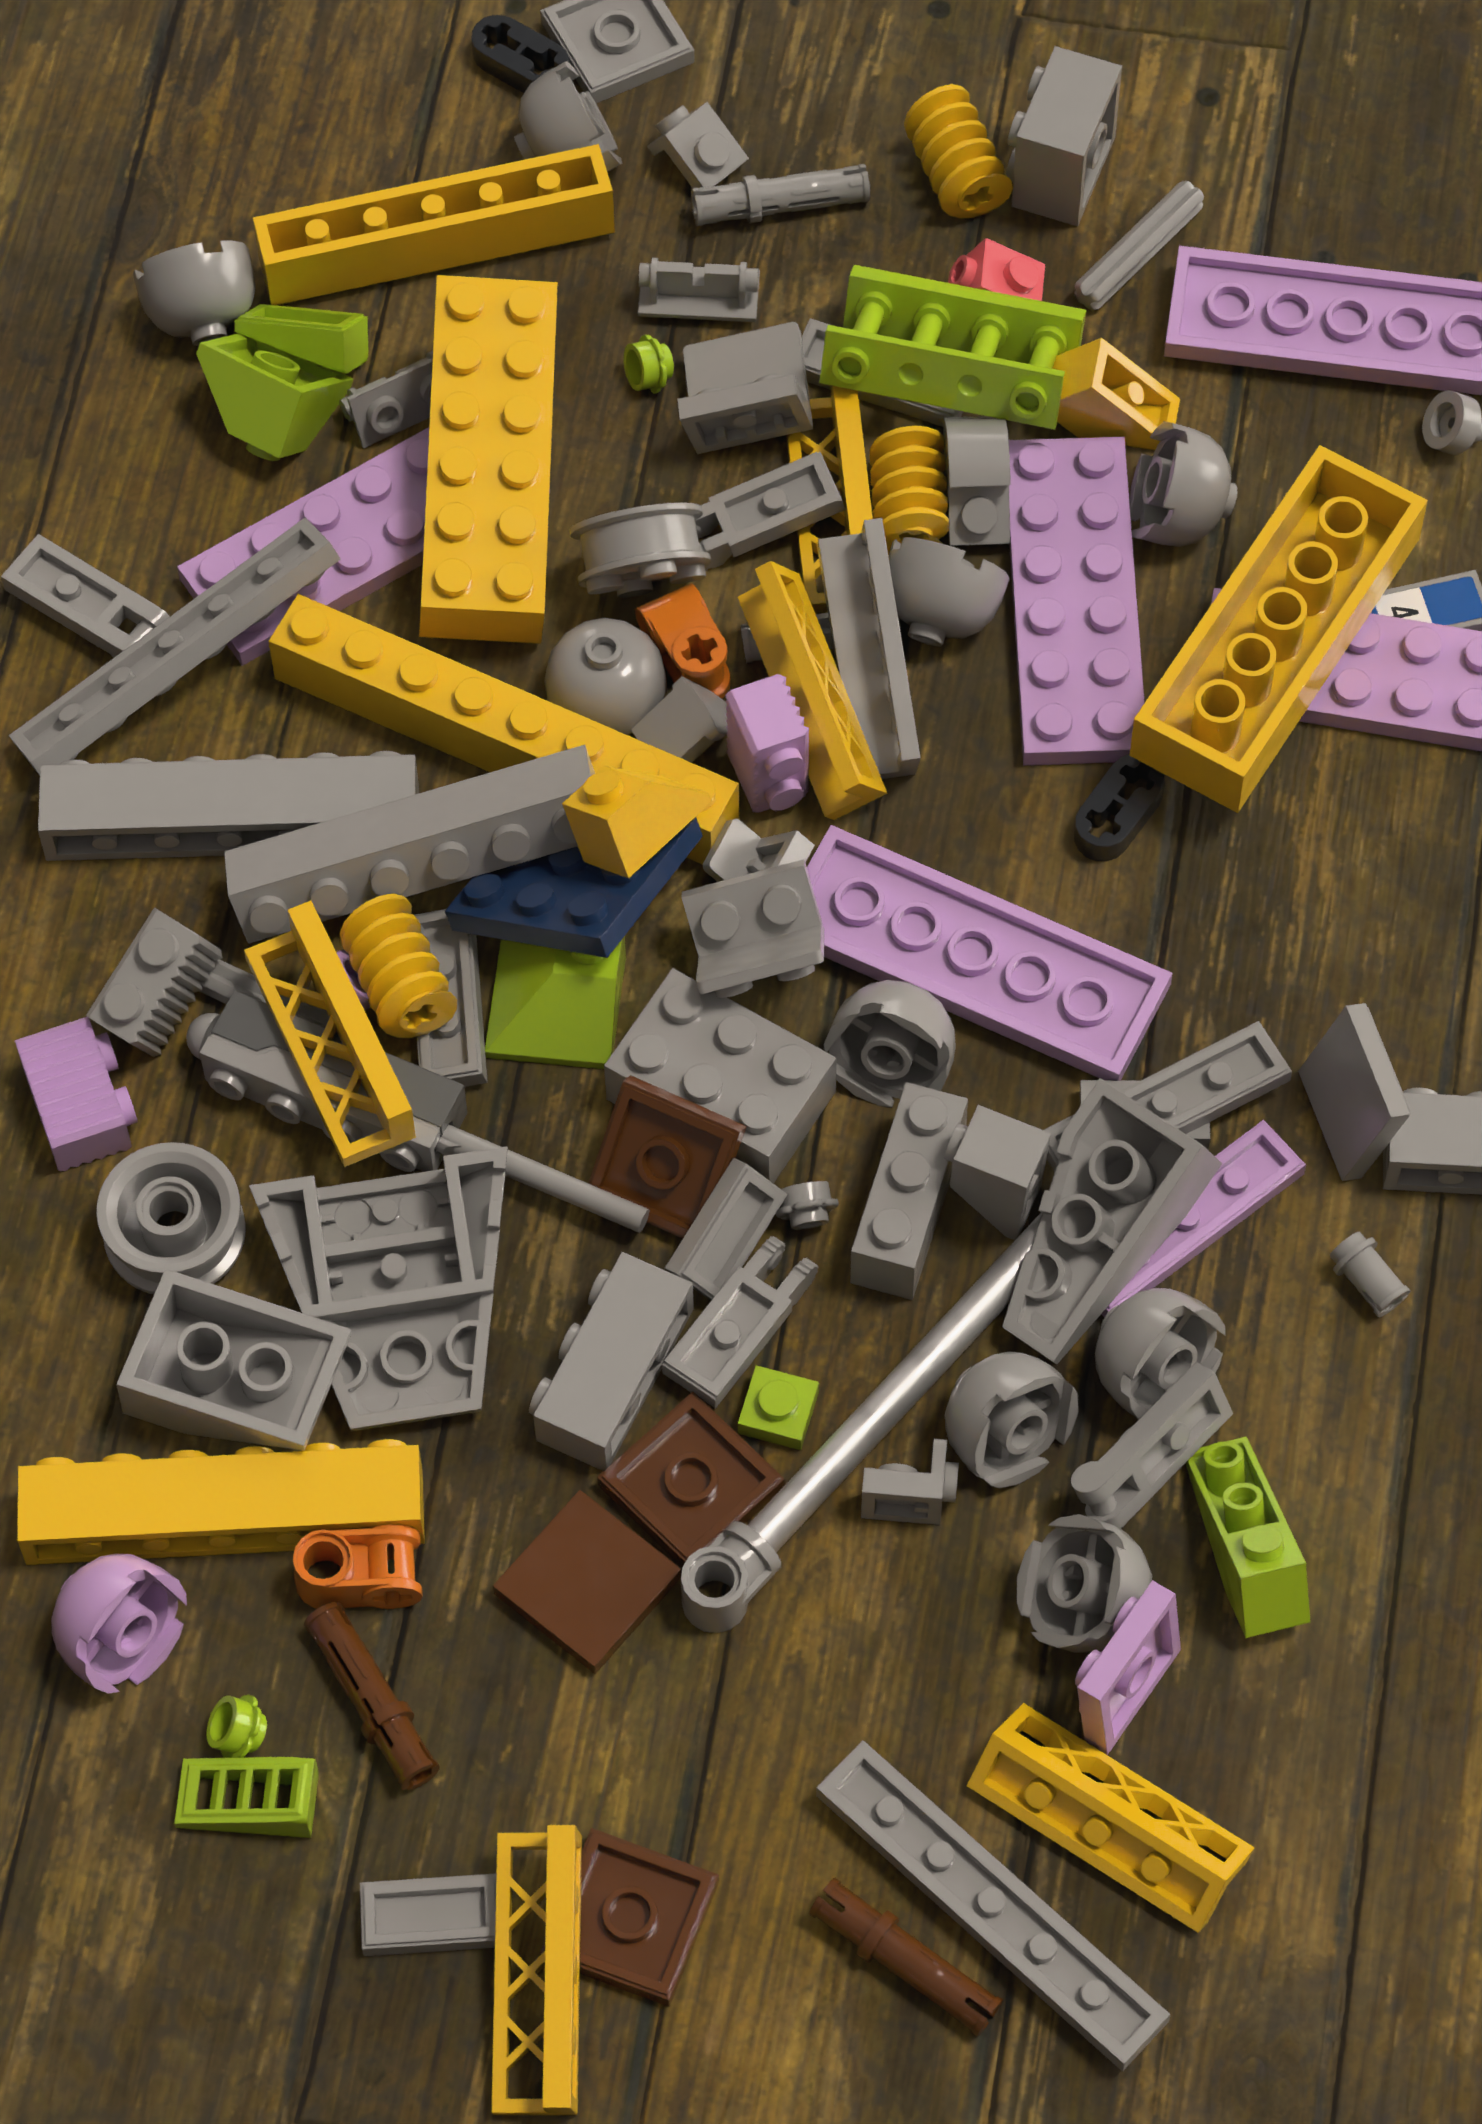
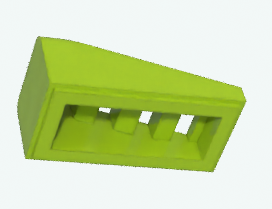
[234,304,369,374]
[174,1757,319,1838]

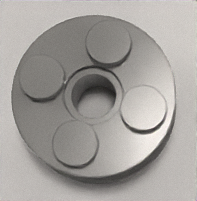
[569,503,711,598]
[97,1142,246,1295]

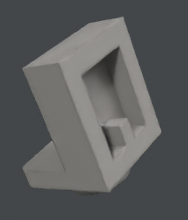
[861,1439,959,1525]

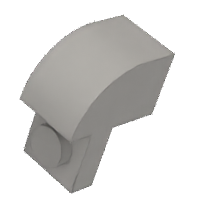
[943,416,1011,546]

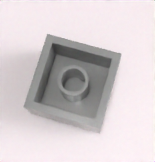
[1006,46,1122,226]

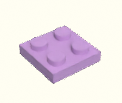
[1075,1580,1181,1755]

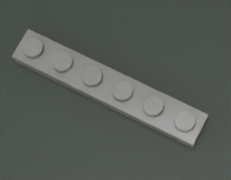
[9,518,341,775]
[816,1740,1170,2072]

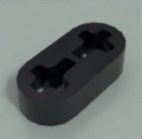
[471,15,570,93]
[1074,754,1165,861]

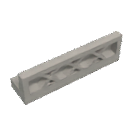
[817,518,921,779]

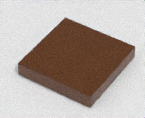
[588,1075,747,1239]
[597,1392,785,1567]
[493,1490,682,1674]
[540,1828,719,2007]

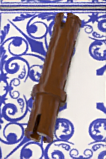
[304,1602,440,1790]
[809,1878,1004,2037]

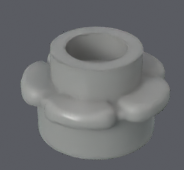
[776,1181,839,1230]

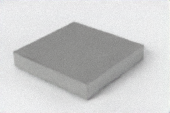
[540,0,695,103]
[1298,1003,1411,1181]

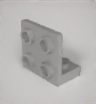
[677,322,813,454]
[681,859,825,998]

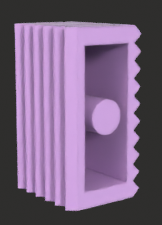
[725,674,809,813]
[15,1017,138,1171]

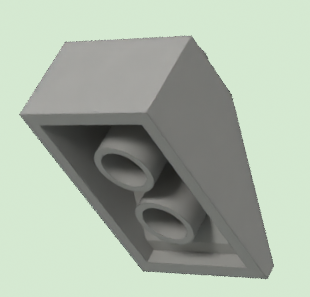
[117,1268,351,1451]

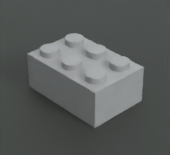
[604,968,837,1184]

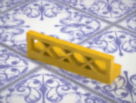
[786,386,873,613]
[738,561,887,820]
[244,900,416,1167]
[967,1703,1255,1933]
[492,1825,582,2115]

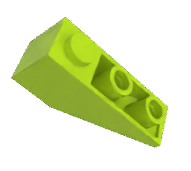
[1185,1436,1310,1638]

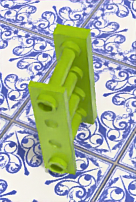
[819,265,1086,430]

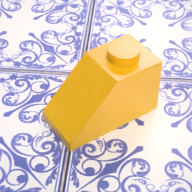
[1052,338,1180,450]
[562,766,712,879]

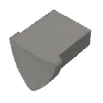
[631,677,728,763]

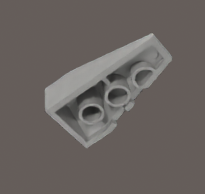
[1002,1078,1222,1364]

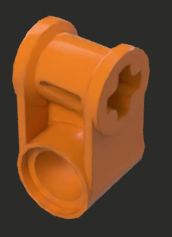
[635,583,731,699]
[293,1524,423,1609]

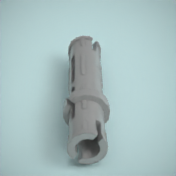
[691,164,870,226]

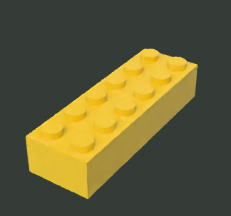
[419,275,558,644]
[1130,445,1428,813]

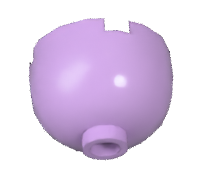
[51,1554,187,1694]

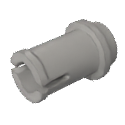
[1330,1232,1411,1317]

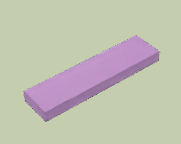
[1101,1120,1306,1318]

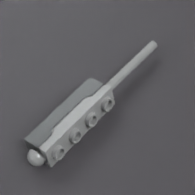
[186,990,650,1233]

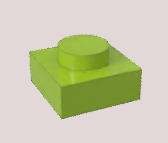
[738,1365,819,1450]

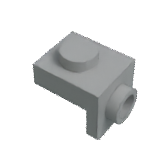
[647,102,749,188]
[703,819,815,882]

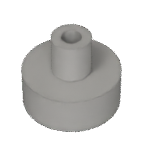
[1422,390,1482,455]

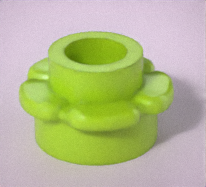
[624,334,674,394]
[207,1695,267,1758]

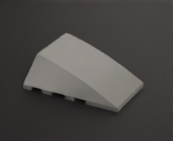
[249,1146,508,1432]

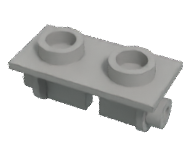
[638,257,760,322]
[339,350,433,448]

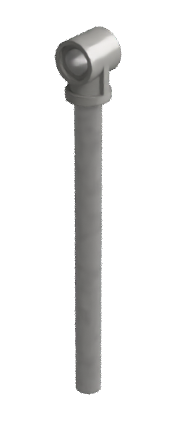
[681,1213,1042,1633]

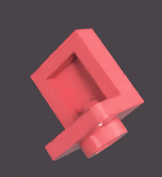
[948,238,1045,301]

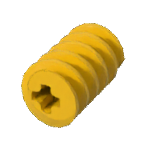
[904,84,1013,218]
[869,425,949,555]
[340,893,457,1038]

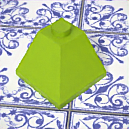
[196,333,354,461]
[485,936,626,1069]

